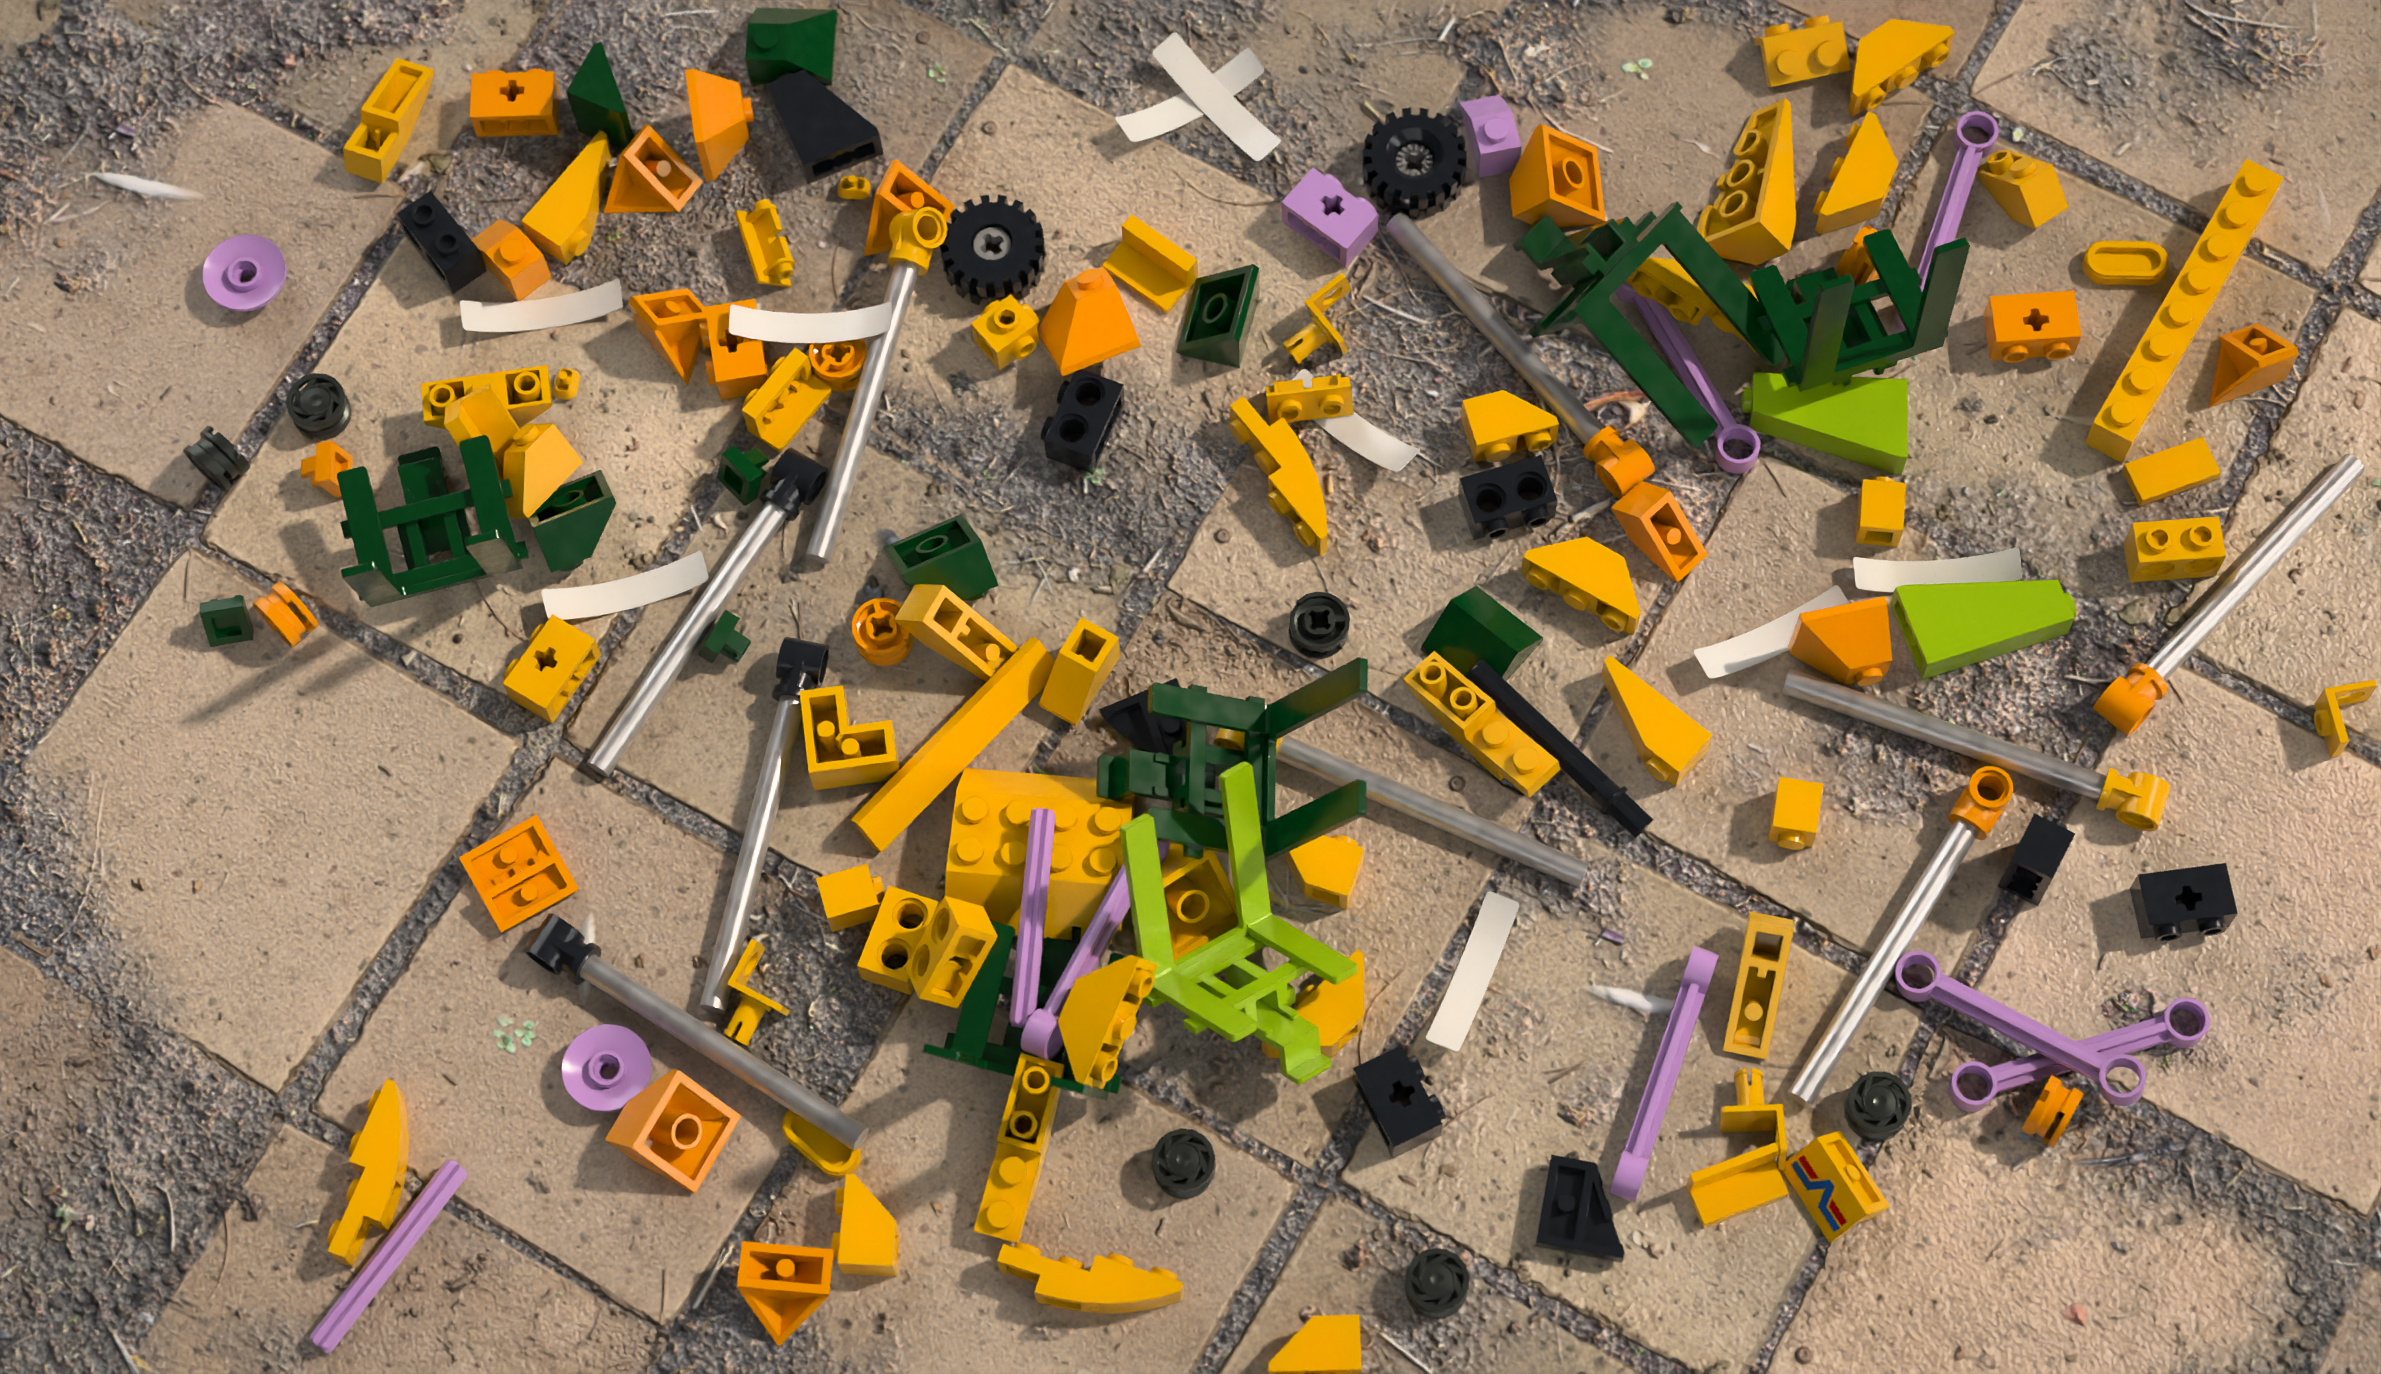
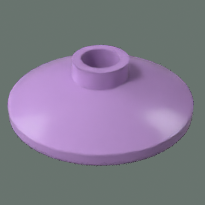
[202,234,287,312]
[562,1024,652,1113]

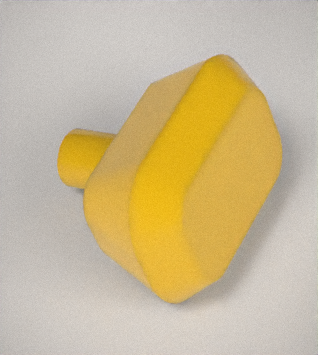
[837,175,871,200]
[552,368,581,400]

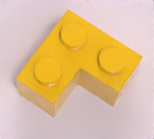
[799,685,900,791]

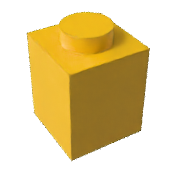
[1855,476,1906,547]
[1768,776,1823,850]
[816,863,885,932]

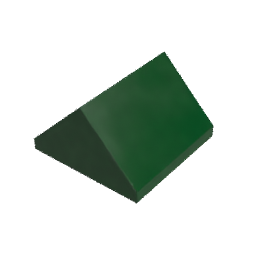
[566,42,634,150]
[1176,264,1260,368]
[1421,586,1543,681]

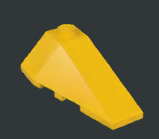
[1697,98,1796,265]

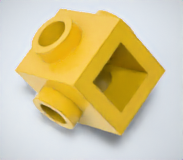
[971,294,1040,371]

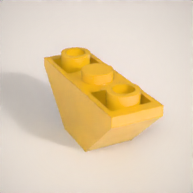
[1847,19,1955,117]
[1812,111,1899,235]
[420,365,552,430]
[1521,536,1641,635]
[1262,949,1364,1059]
[1057,955,1158,1089]

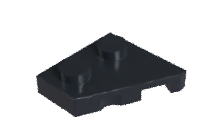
[1099,678,1187,755]
[1535,1155,1625,1263]

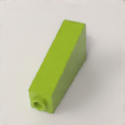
[1741,372,1908,475]
[1890,580,2076,680]

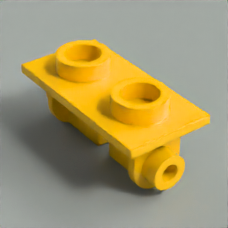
[734,199,796,288]
[1265,373,1354,424]

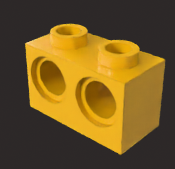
[2123,516,2226,583]
[857,885,939,995]
[905,896,998,1009]

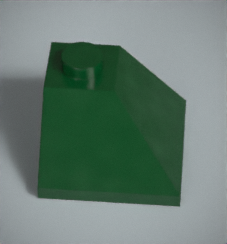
[745,8,838,85]
[529,470,616,573]
[883,514,999,601]

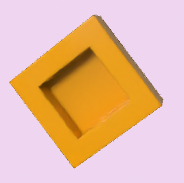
[300,440,353,498]

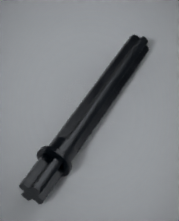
[1466,661,1654,839]

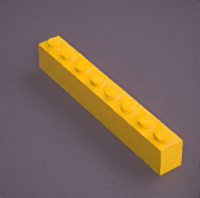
[2084,158,2284,463]

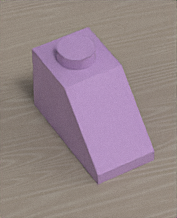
[1459,95,1522,178]

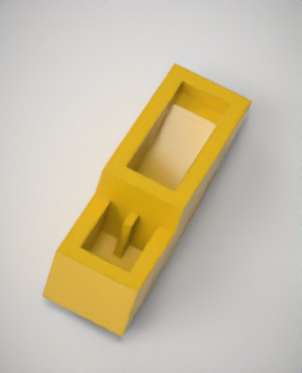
[343,58,435,184]

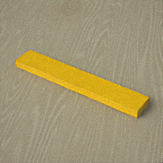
[851,636,1055,853]

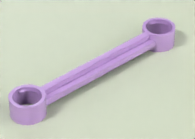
[1894,111,1999,331]
[1615,283,1760,474]
[1021,841,1170,1061]
[1609,946,1720,1203]
[1895,951,2146,1106]
[1948,997,2210,1112]

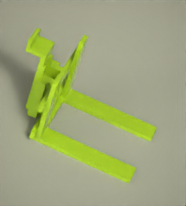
[1119,761,1357,1085]

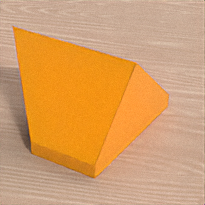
[603,124,703,214]
[864,159,955,256]
[629,288,707,386]
[2208,322,2299,408]
[737,1241,834,1347]

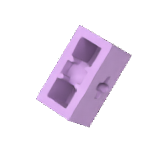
[1281,168,1378,268]

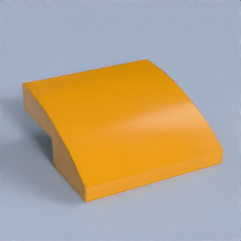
[459,814,579,933]

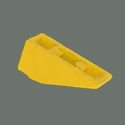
[521,130,613,265]
[894,584,1019,682]
[1601,655,1712,787]
[1723,911,1794,1060]

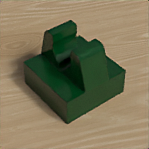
[717,445,769,506]
[200,595,254,647]
[698,610,751,664]

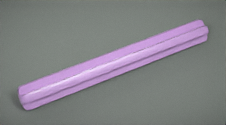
[1009,808,1055,1028]
[310,1159,467,1353]

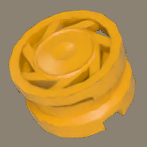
[1836,224,1879,286]
[808,338,868,392]
[252,580,319,648]
[852,598,914,666]
[2021,1075,2084,1148]

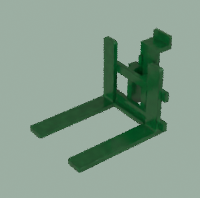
[1513,201,1786,448]
[1748,229,1970,392]
[337,435,529,608]
[1096,657,1368,863]
[923,921,1139,1101]

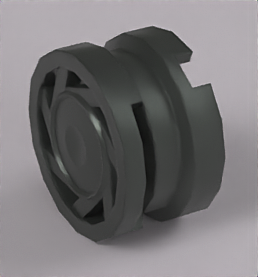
[286,373,352,441]
[183,426,251,492]
[1288,591,1350,659]
[1844,1071,1912,1141]
[1152,1128,1216,1199]
[1404,1248,1470,1319]

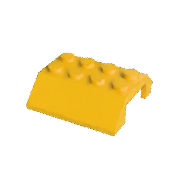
[945,768,1137,944]

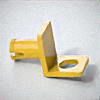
[1282,273,1351,365]
[723,939,790,1046]
[1719,1068,1787,1170]

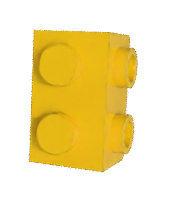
[1754,14,1851,87]
[742,348,832,452]

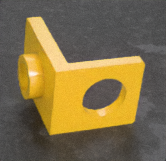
[2314,680,2377,758]

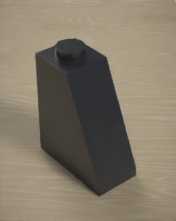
[766,70,883,185]

